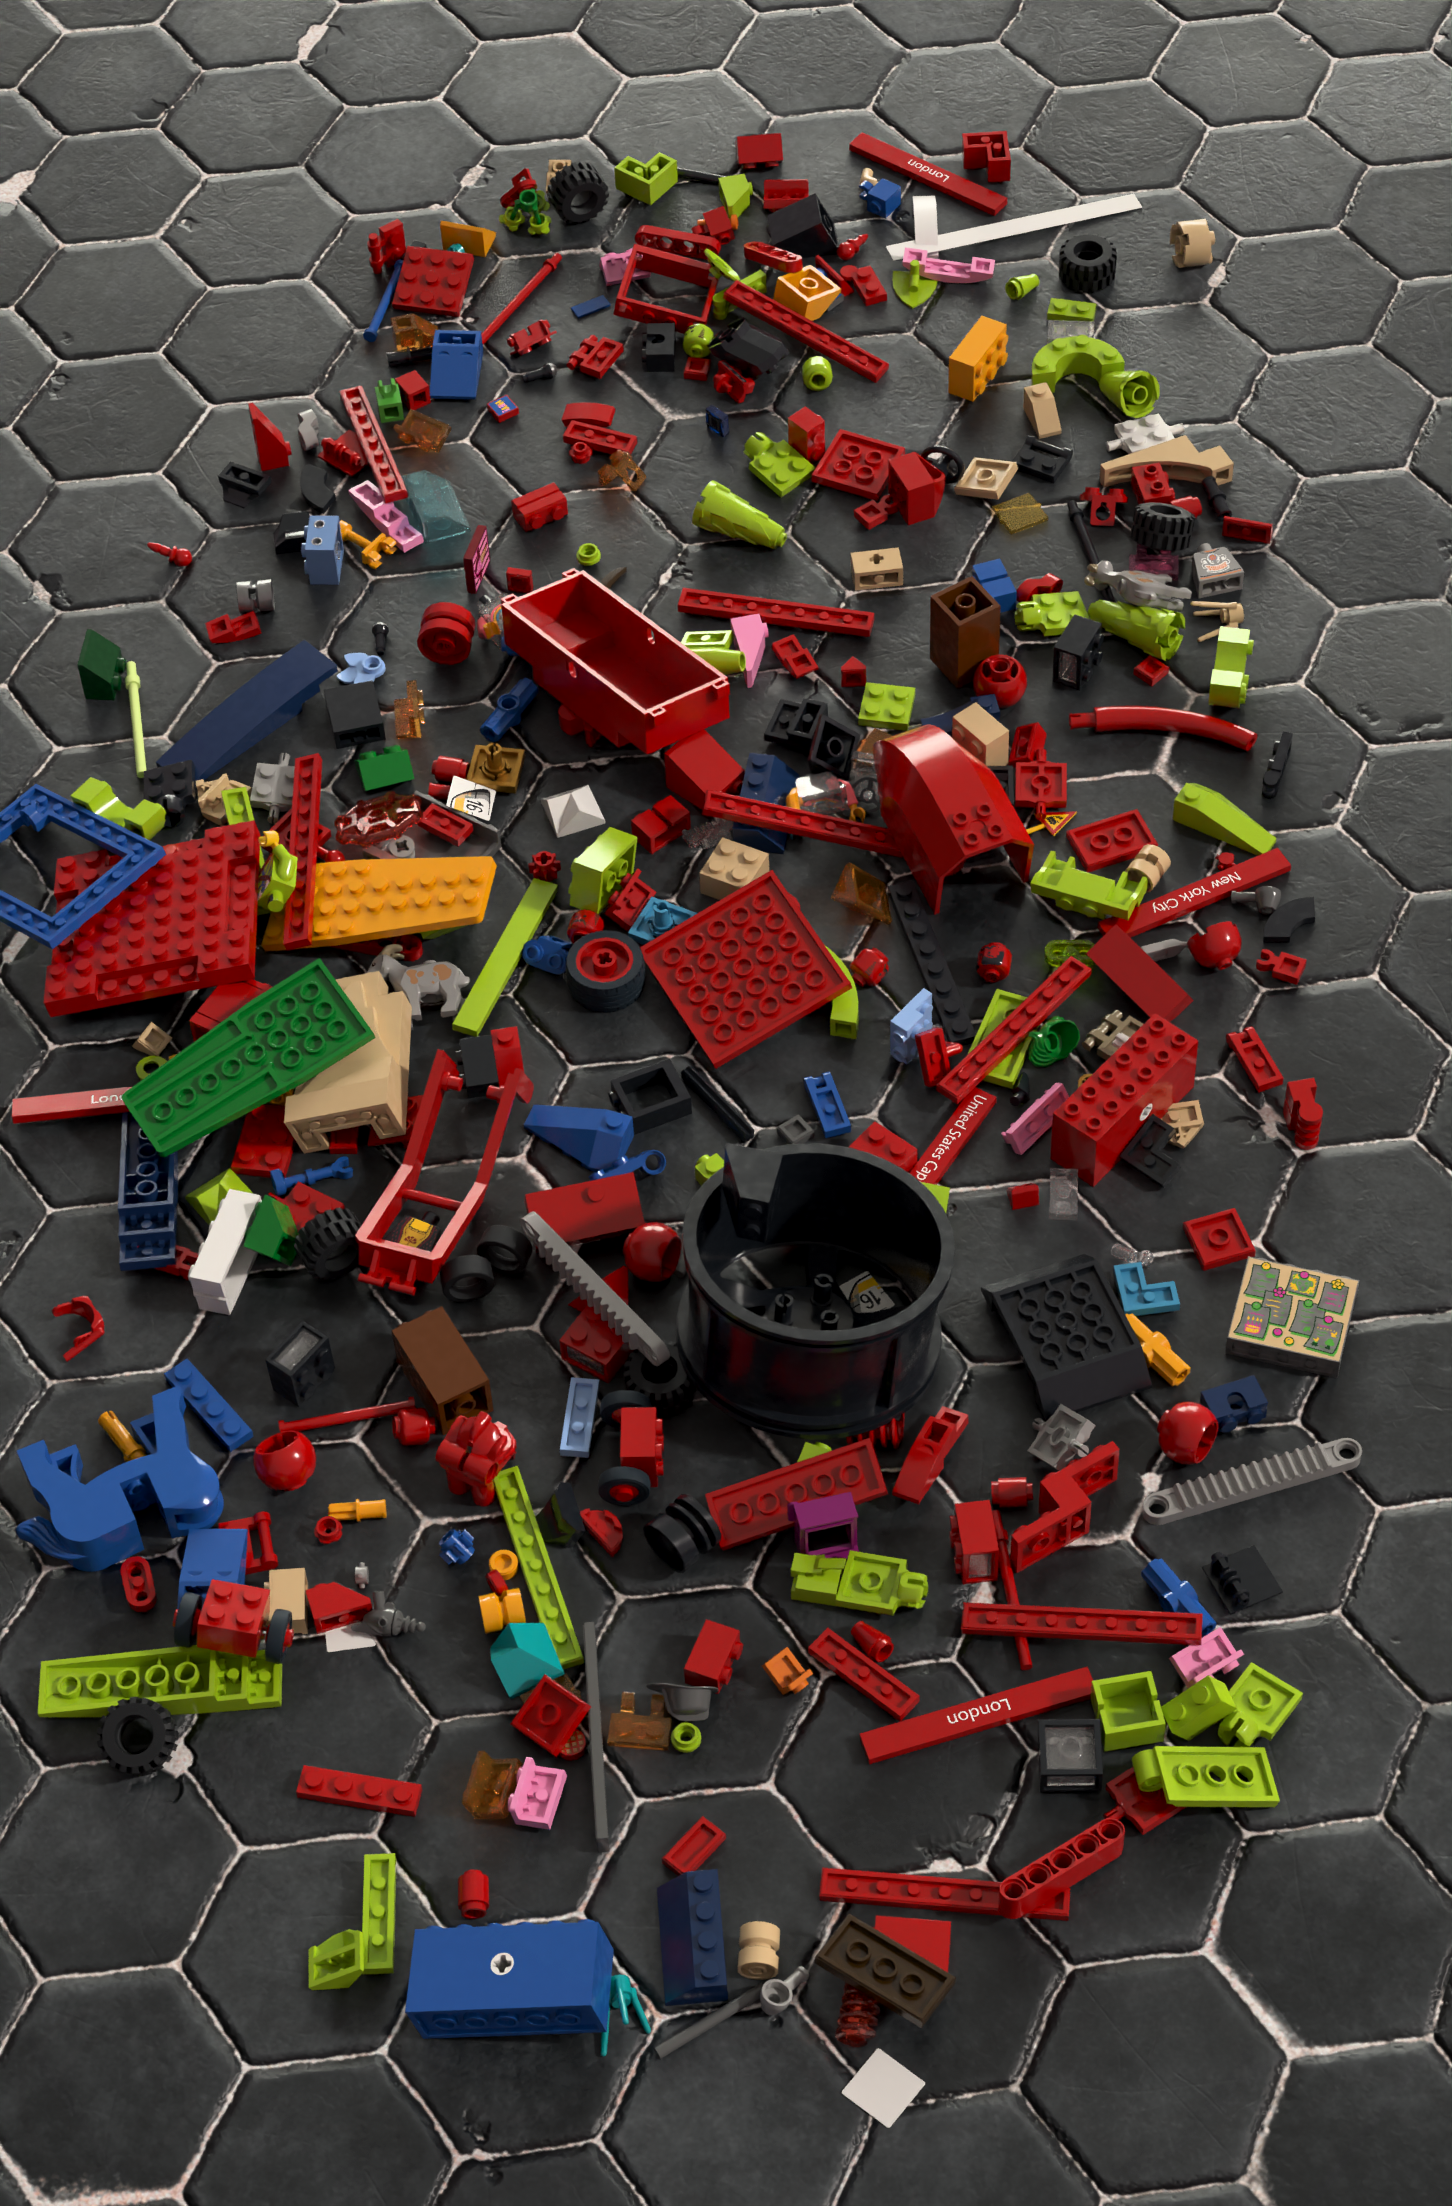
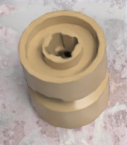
[1124,844,1171,893]
[738,1921,780,1980]

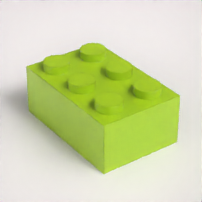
[568,827,638,914]

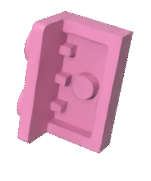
[1169,1627,1244,1688]
[508,1757,567,1830]

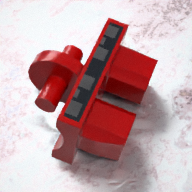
[713,360,755,403]

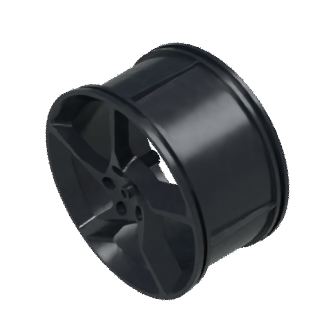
[675,1143,955,1439]

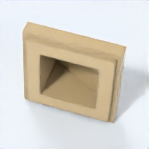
[132,1022,172,1056]

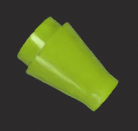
[1005,274,1039,300]

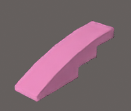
[348,480,424,553]

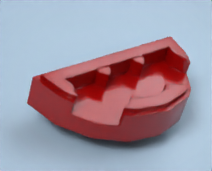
[580,1508,623,1557]

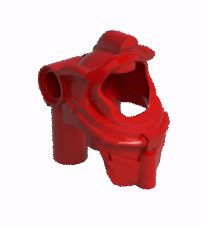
[435,1411,517,1507]

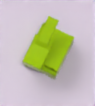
[791,1553,846,1606]

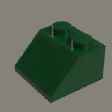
[77,629,126,701]

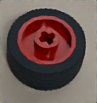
[566,930,645,1013]

